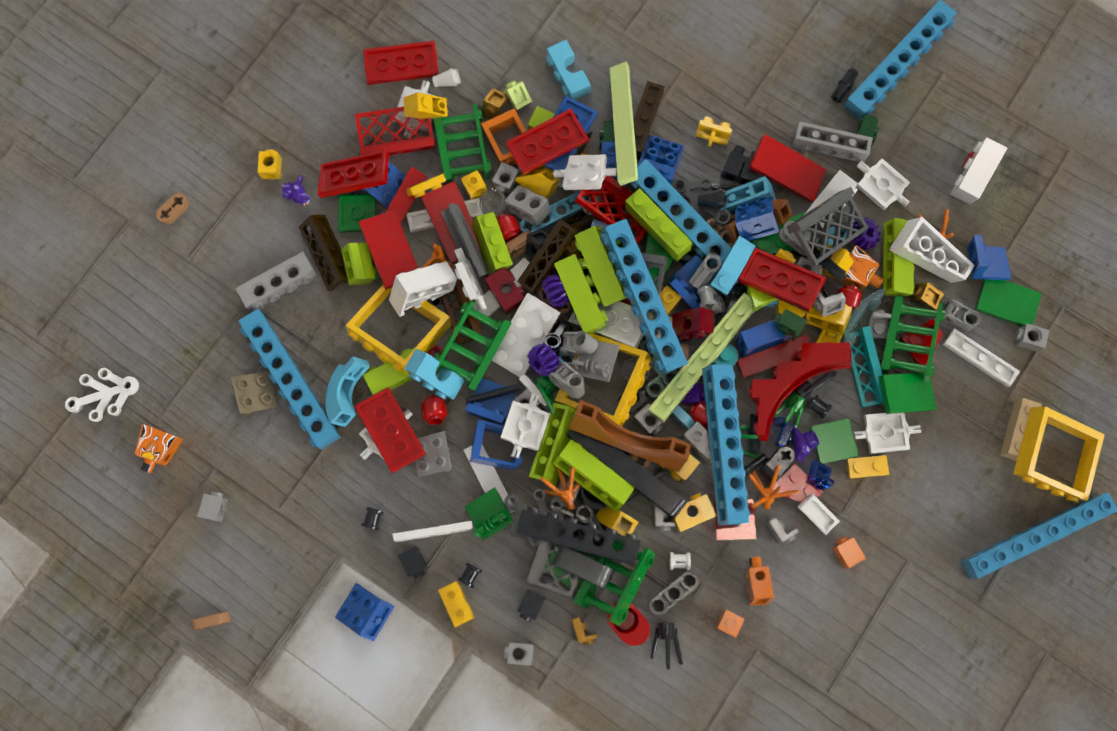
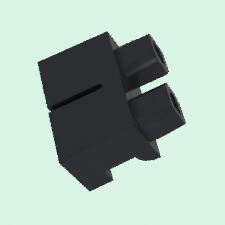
[720,145,759,185]

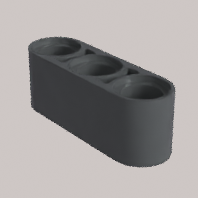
[553,546,613,588]
[648,572,699,615]

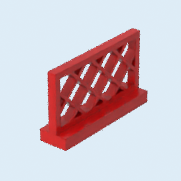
[355,106,436,156]
[575,176,646,244]

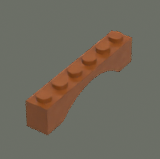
[569,400,691,472]

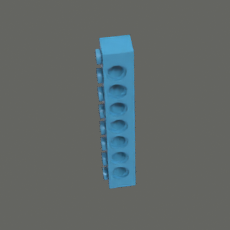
[844,0,957,120]
[630,159,746,285]
[601,219,688,374]
[239,309,341,450]
[702,364,750,526]
[961,492,1117,579]

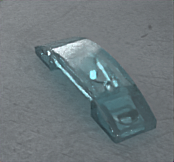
[843,288,886,348]

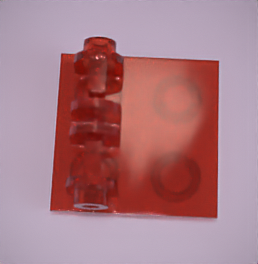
[714,499,756,540]

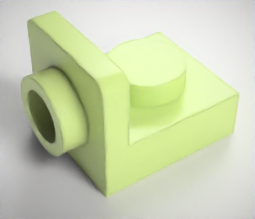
[502,80,532,110]

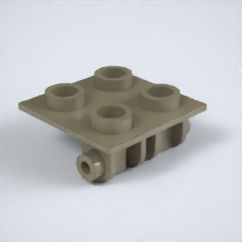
[231,371,278,416]

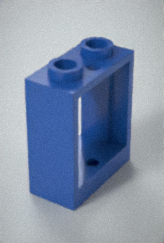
[735,320,790,358]
[469,420,523,471]

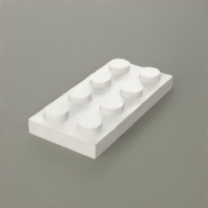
[492,293,561,377]
[569,302,653,348]

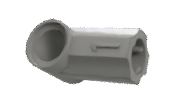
[689,253,721,289]

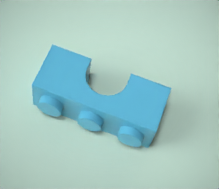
[545,40,591,100]
[404,349,465,400]

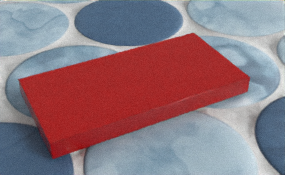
[363,41,439,85]
[505,108,589,176]
[749,134,827,203]
[317,149,390,198]
[421,181,481,264]
[359,210,418,290]
[738,248,826,312]
[354,387,427,474]

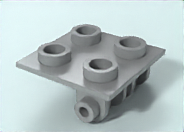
[572,341,620,382]
[415,431,453,478]

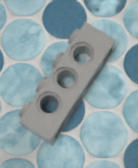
[791,121,873,162]
[236,252,317,312]

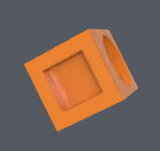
[832,536,866,569]
[715,609,745,638]

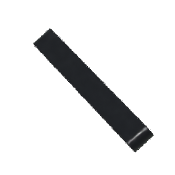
[566,429,687,519]

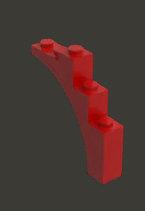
[749,342,852,441]

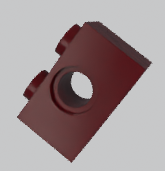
[485,267,526,314]
[672,307,714,341]

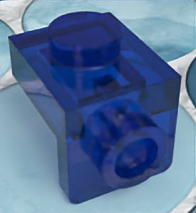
[772,416,794,448]
[807,460,835,491]

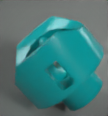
[713,344,738,367]

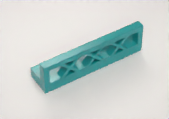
[843,326,884,408]

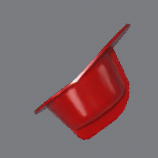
[607,601,650,646]

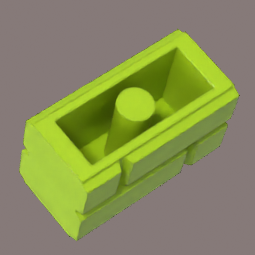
[341,243,377,285]

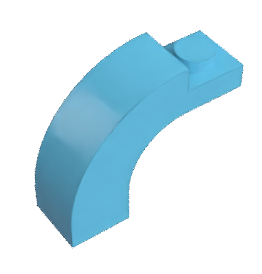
[326,356,370,427]

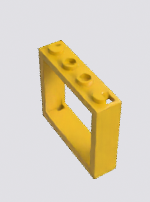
[345,285,451,375]
[555,333,652,427]
[1013,406,1105,503]

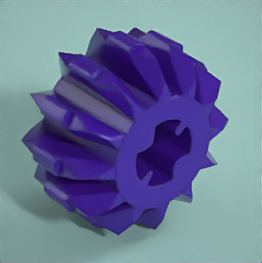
[850,218,881,250]
[542,274,570,308]
[527,343,560,377]

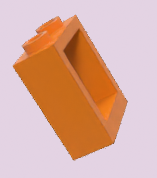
[481,109,526,166]

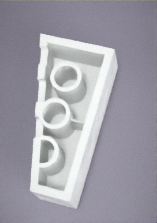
[889,217,974,283]

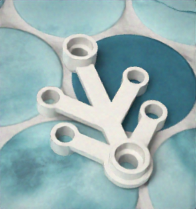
[65,368,139,422]

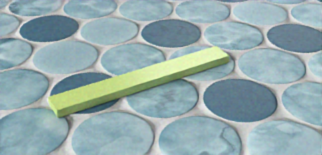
[610,62,638,186]
[648,293,754,422]

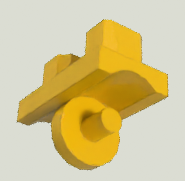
[695,117,732,147]

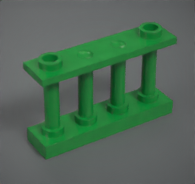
[434,104,492,185]
[881,296,946,381]
[434,300,512,391]
[573,540,656,626]

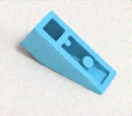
[717,176,776,212]
[708,236,755,295]

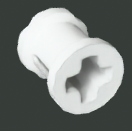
[669,552,691,570]

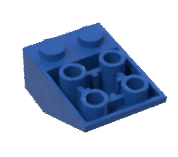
[637,135,684,196]

